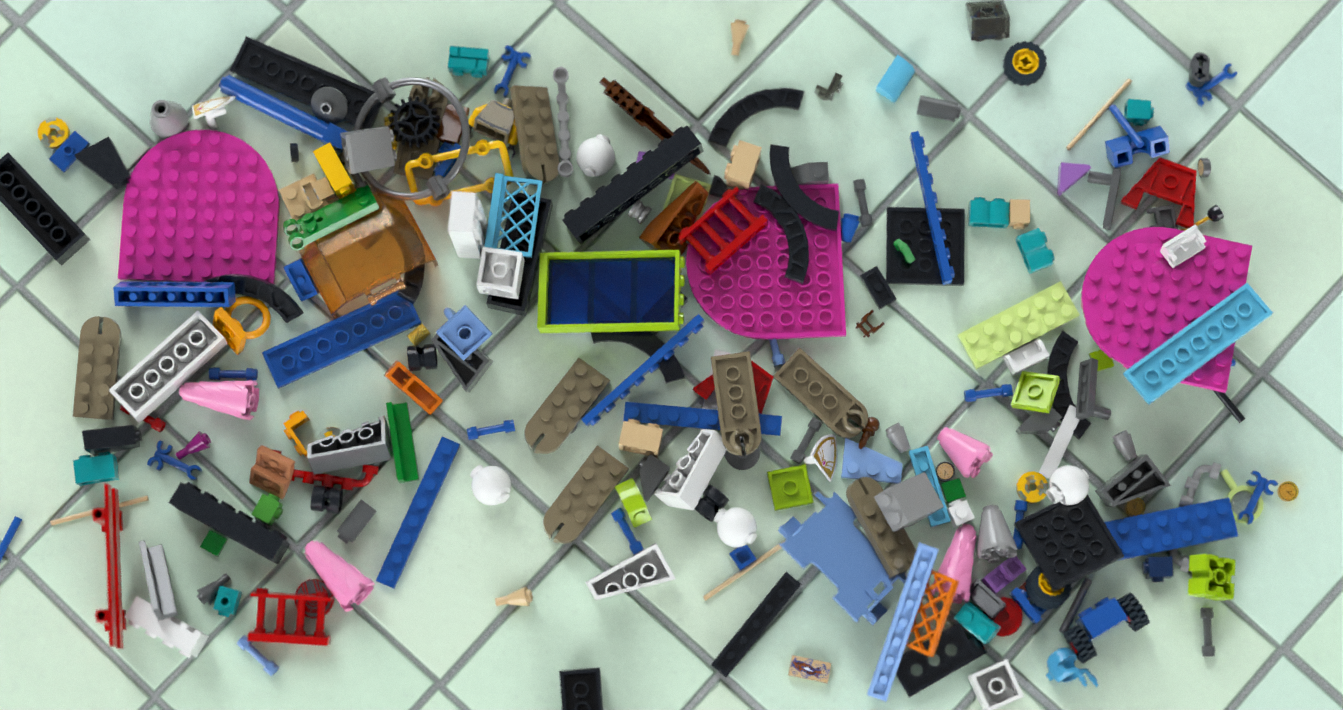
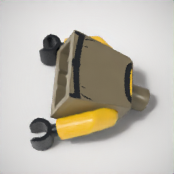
[468,98,518,158]

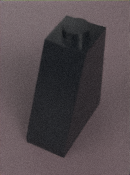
[75,137,131,190]
[82,425,142,456]

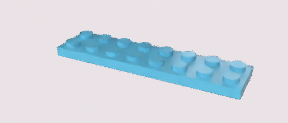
[1123,283,1273,405]

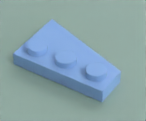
[841,438,903,484]

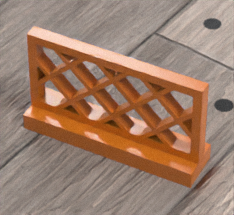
[906,569,959,657]

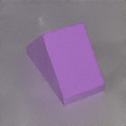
[1057,162,1091,196]

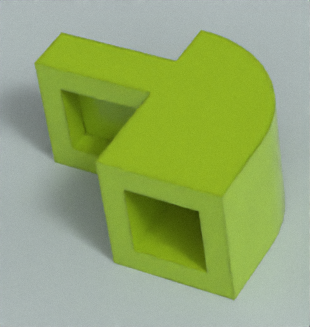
[615,478,652,528]

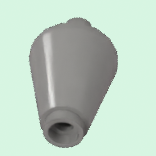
[150,100,189,140]
[977,505,1017,563]

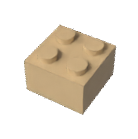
[724,140,762,190]
[619,419,663,458]

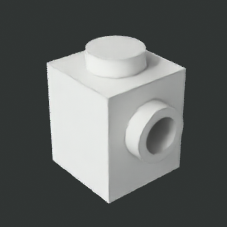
[947,499,975,529]

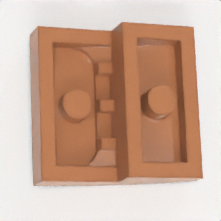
[249,445,295,499]

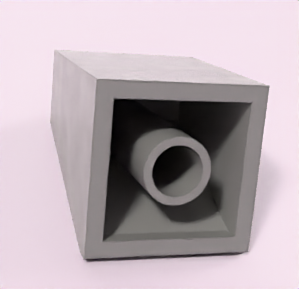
[340,126,397,174]
[874,472,944,532]

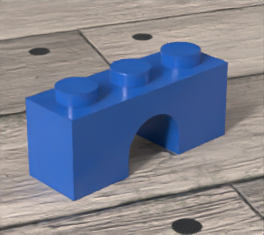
[1105,126,1170,168]

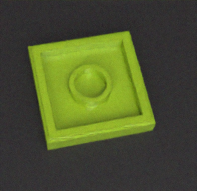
[1011,371,1060,413]
[767,464,814,511]

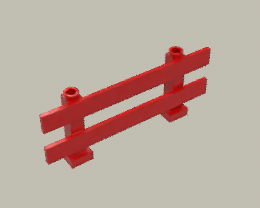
[92,484,126,649]

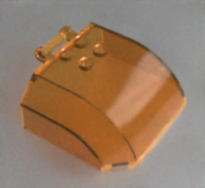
[299,191,438,319]

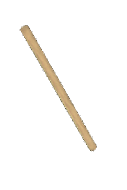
[1066,79,1132,151]
[50,496,148,525]
[703,541,785,601]

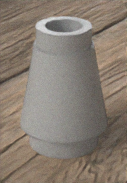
[885,423,911,453]
[1112,430,1137,461]

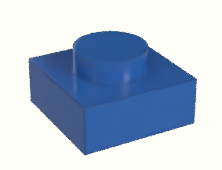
[729,545,757,570]

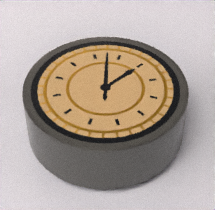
[1197,158,1211,178]
[935,462,955,482]

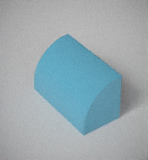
[876,55,915,103]

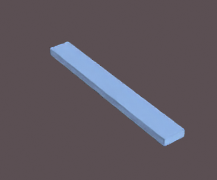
[867,542,939,701]

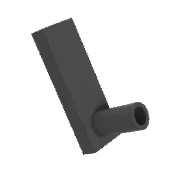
[1087,168,1121,230]
[1076,358,1111,420]

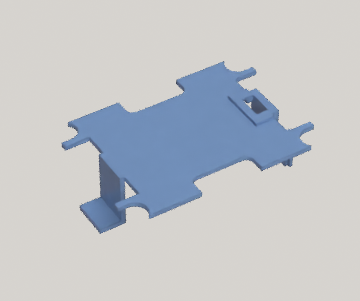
[778,492,906,625]

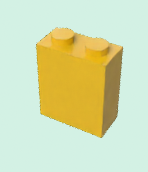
[313,142,356,199]

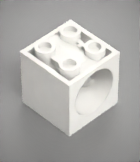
[476,247,525,299]

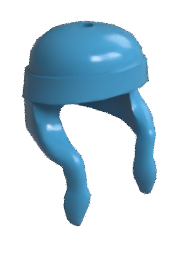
[1046,647,1098,687]

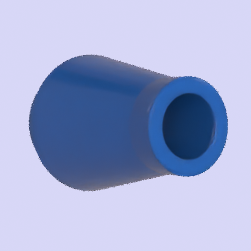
[841,213,860,243]

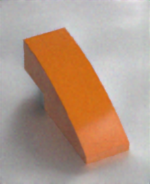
[384,361,443,415]

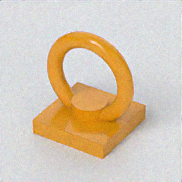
[212,296,271,355]

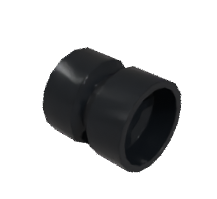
[407,344,438,371]
[695,484,729,522]
[311,485,343,514]

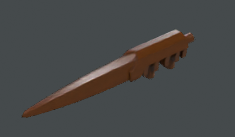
[599,77,711,175]

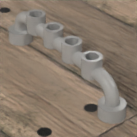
[553,67,573,178]
[1169,462,1221,573]

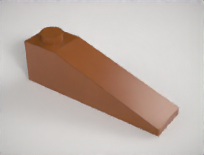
[639,181,709,265]

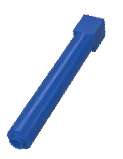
[219,75,348,153]

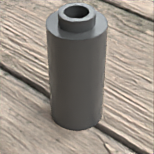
[916,95,961,122]
[337,500,377,544]

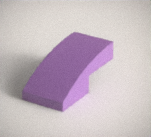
[981,556,1027,594]

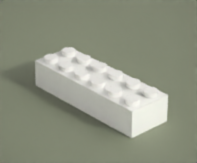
[448,191,488,259]
[109,311,228,423]

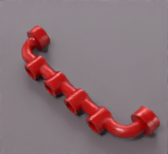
[271,449,379,491]

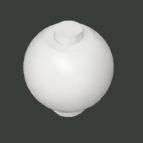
[576,135,615,177]
[470,465,511,505]
[1046,465,1089,505]
[714,507,757,547]

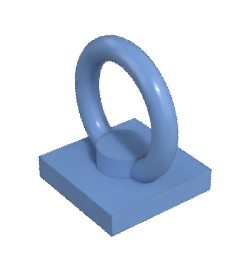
[436,305,492,361]

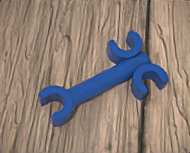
[494,45,531,98]
[1186,63,1237,106]
[147,440,202,481]
[1237,471,1278,525]

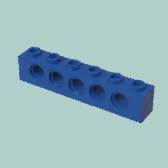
[113,281,236,307]

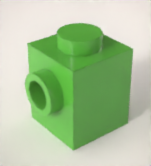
[251,493,283,526]

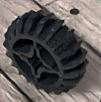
[388,96,441,148]

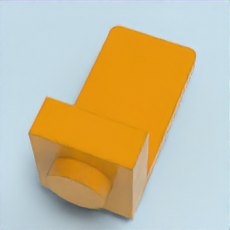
[283,411,310,458]

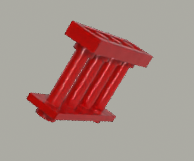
[678,187,768,275]
[248,588,333,646]

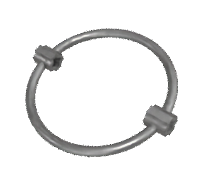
[354,77,470,201]

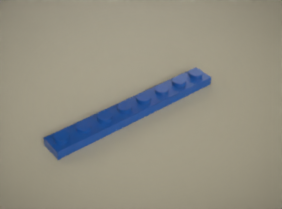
[909,131,955,285]
[581,314,705,426]
[623,402,782,436]
[376,436,460,589]

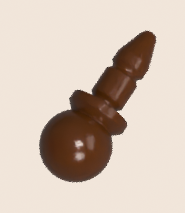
[859,417,880,449]

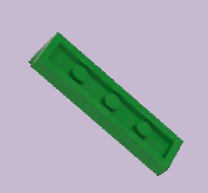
[386,402,419,483]

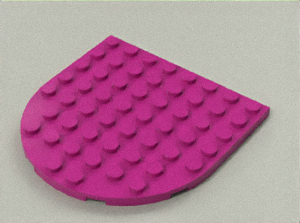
[118,130,279,285]
[686,184,846,339]
[1081,227,1252,393]

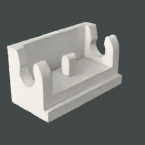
[1160,224,1206,268]
[1003,339,1050,376]

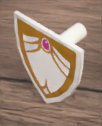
[192,96,236,129]
[804,434,837,482]

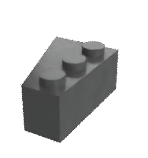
[431,333,493,392]
[1095,454,1171,507]

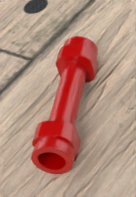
[120,405,166,433]

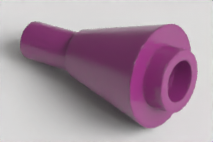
[176,431,211,460]

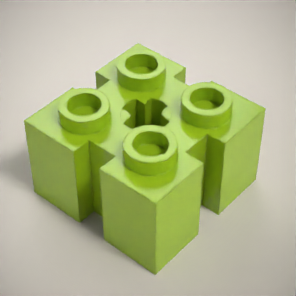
[1188,554,1236,601]

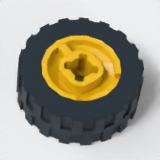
[1003,41,1047,86]
[1025,566,1072,610]

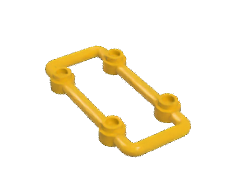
[405,139,514,206]

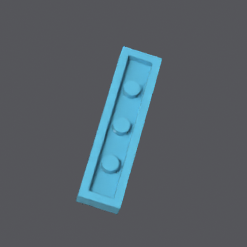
[908,446,950,527]

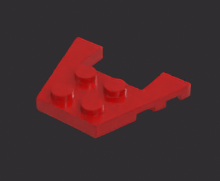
[1120,157,1196,229]
[692,360,774,414]

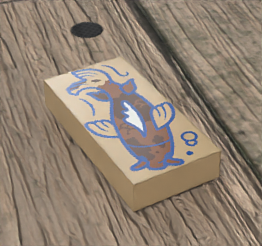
[788,655,831,683]

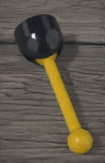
[1180,205,1224,231]

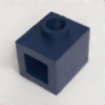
[1142,557,1173,582]

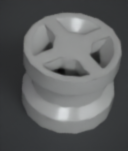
[628,200,652,224]

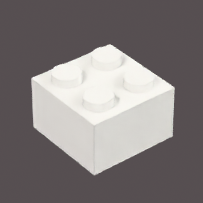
[968,659,1024,710]

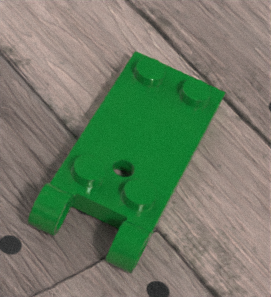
[283,185,379,251]

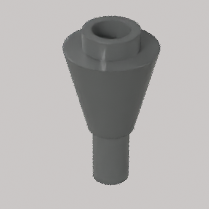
[197,573,231,605]

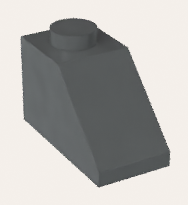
[791,162,829,185]
[1016,407,1062,434]
[638,454,670,502]

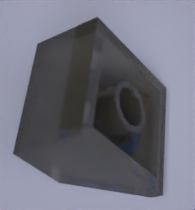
[966,0,1010,42]

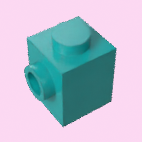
[1124,99,1154,126]
[213,586,242,618]

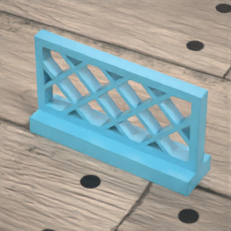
[484,173,543,258]

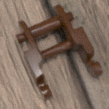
[855,310,885,338]

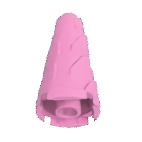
[179,380,259,420]
[931,524,977,604]
[304,540,375,612]

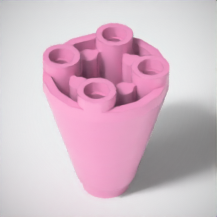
[937,427,993,478]

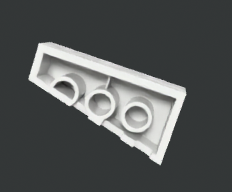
[653,429,726,510]
[585,544,675,600]
[125,596,209,658]

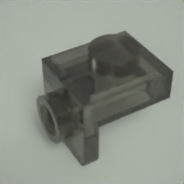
[815,73,844,101]

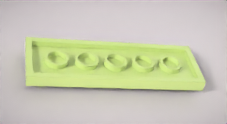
[958,281,1080,370]

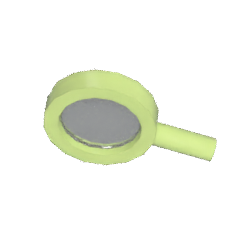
[1220,469,1263,523]

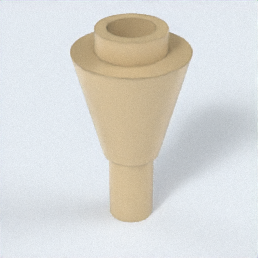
[731,20,749,56]
[495,587,533,606]

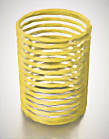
[407,323,430,345]

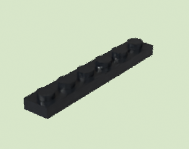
[711,572,801,677]

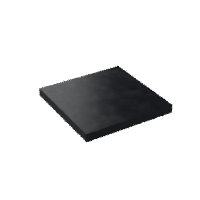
[886,207,965,286]
[1014,494,1124,593]

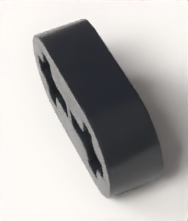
[1189,53,1210,87]

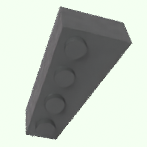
[308,415,391,474]

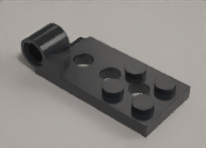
[896,622,988,697]

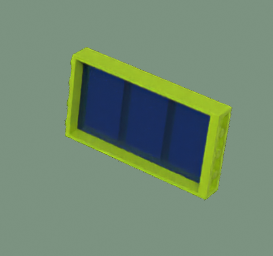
[537,250,685,333]

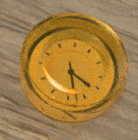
[1277,481,1299,502]
[1125,497,1146,517]

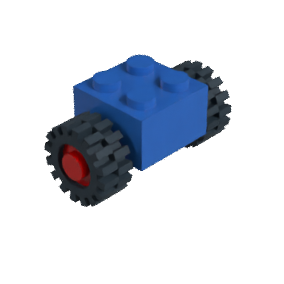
[1063,593,1150,664]

